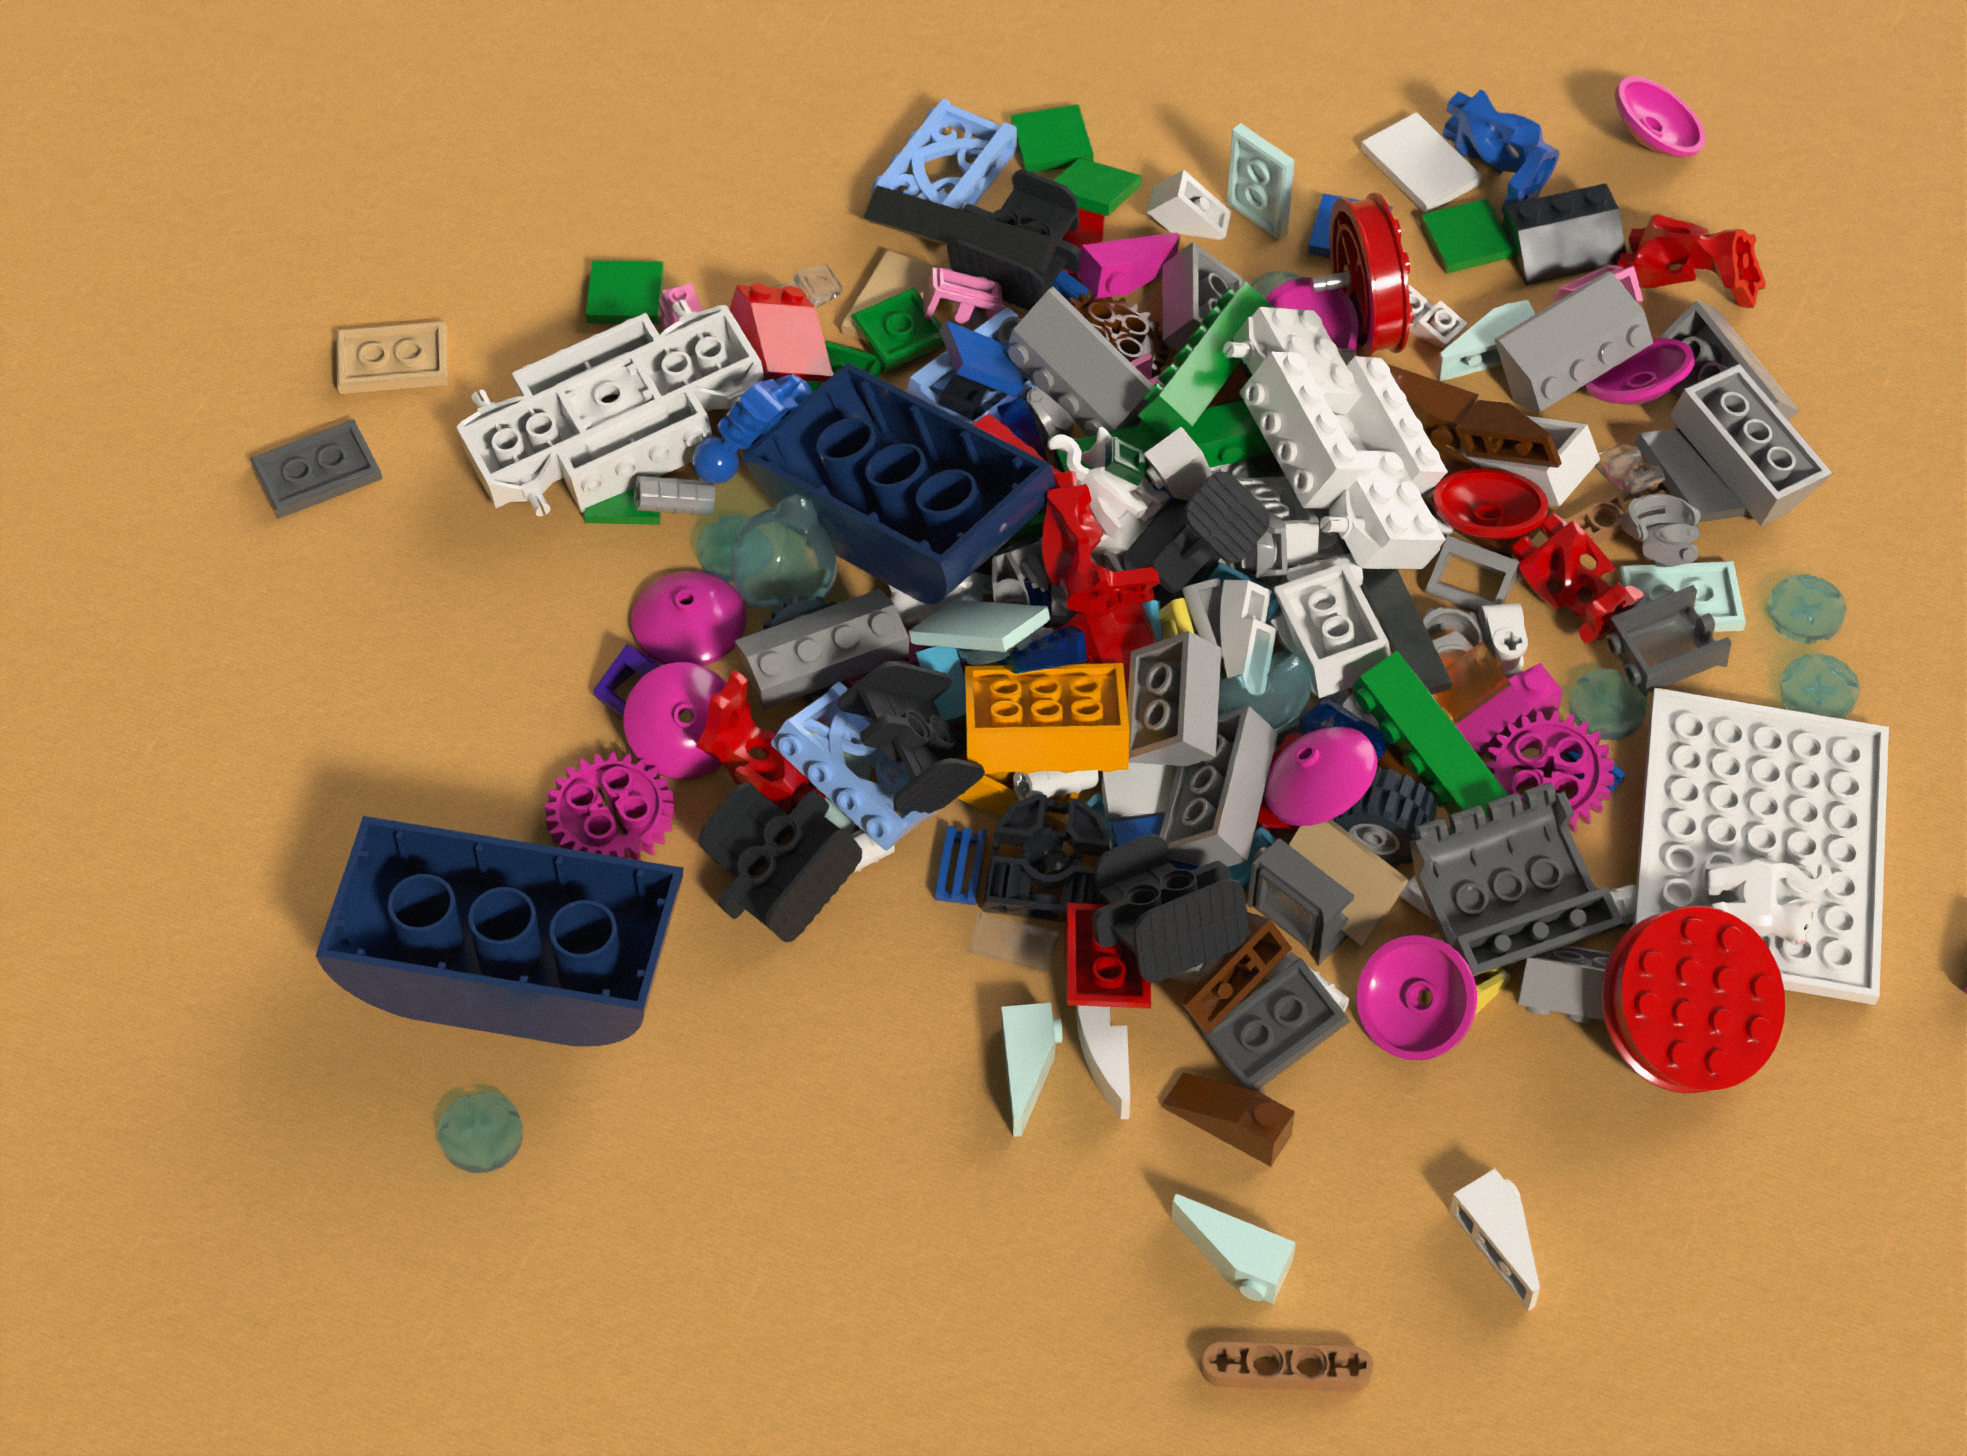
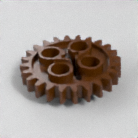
[1069,293,1169,378]

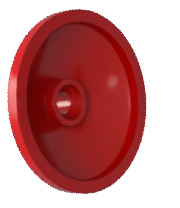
[1433,468,1548,540]

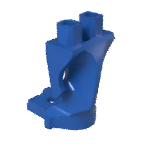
[1442,89,1560,215]

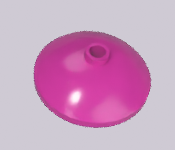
[1615,76,1706,158]
[1265,277,1360,365]
[1585,338,1695,405]
[631,571,746,666]
[623,662,727,780]
[1264,727,1377,826]
[1357,935,1477,1060]

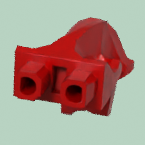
[1618,214,1766,308]
[1042,471,1160,616]
[1511,513,1645,644]
[697,670,825,815]

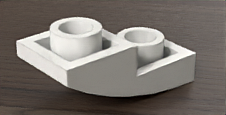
[1409,285,1467,348]

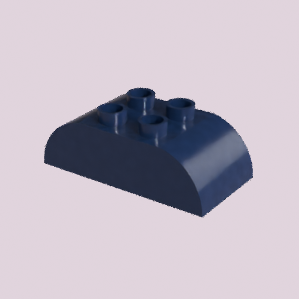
[741,363,1055,604]
[316,816,684,1047]

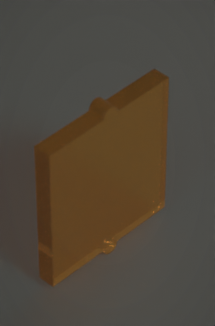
[1436,641,1512,724]

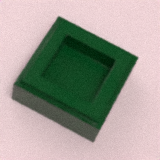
[1105,437,1145,486]

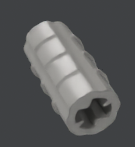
[634,476,715,516]

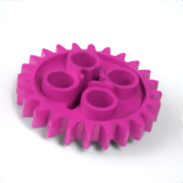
[1484,711,1614,832]
[545,752,675,861]

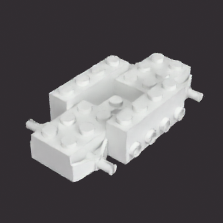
[457,299,765,516]
[1223,307,1453,569]

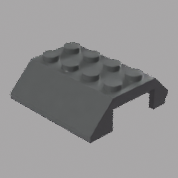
[1410,782,1624,976]

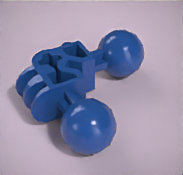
[692,374,813,485]

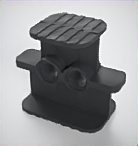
[947,169,1081,311]
[1122,472,1270,609]
[837,661,985,813]
[698,783,862,942]
[1092,834,1248,983]

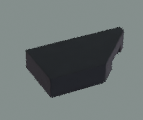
[938,374,992,419]

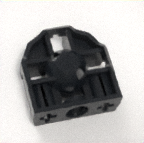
[983,794,1113,922]

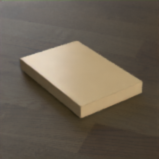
[841,250,941,341]
[337,321,449,394]
[1289,819,1409,946]

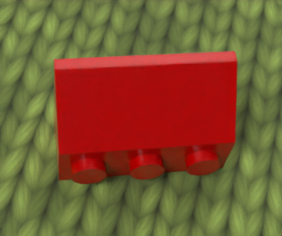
[1056,603,1157,704]

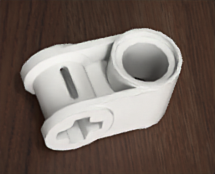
[1479,603,1528,678]

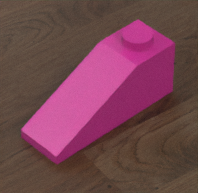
[1077,232,1180,298]
[1453,663,1563,757]

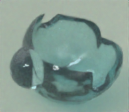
[730,494,837,609]
[1218,649,1311,731]

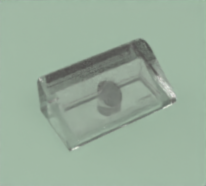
[968,912,1060,971]

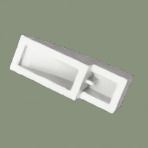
[1220,580,1277,704]
[1075,1006,1130,1119]

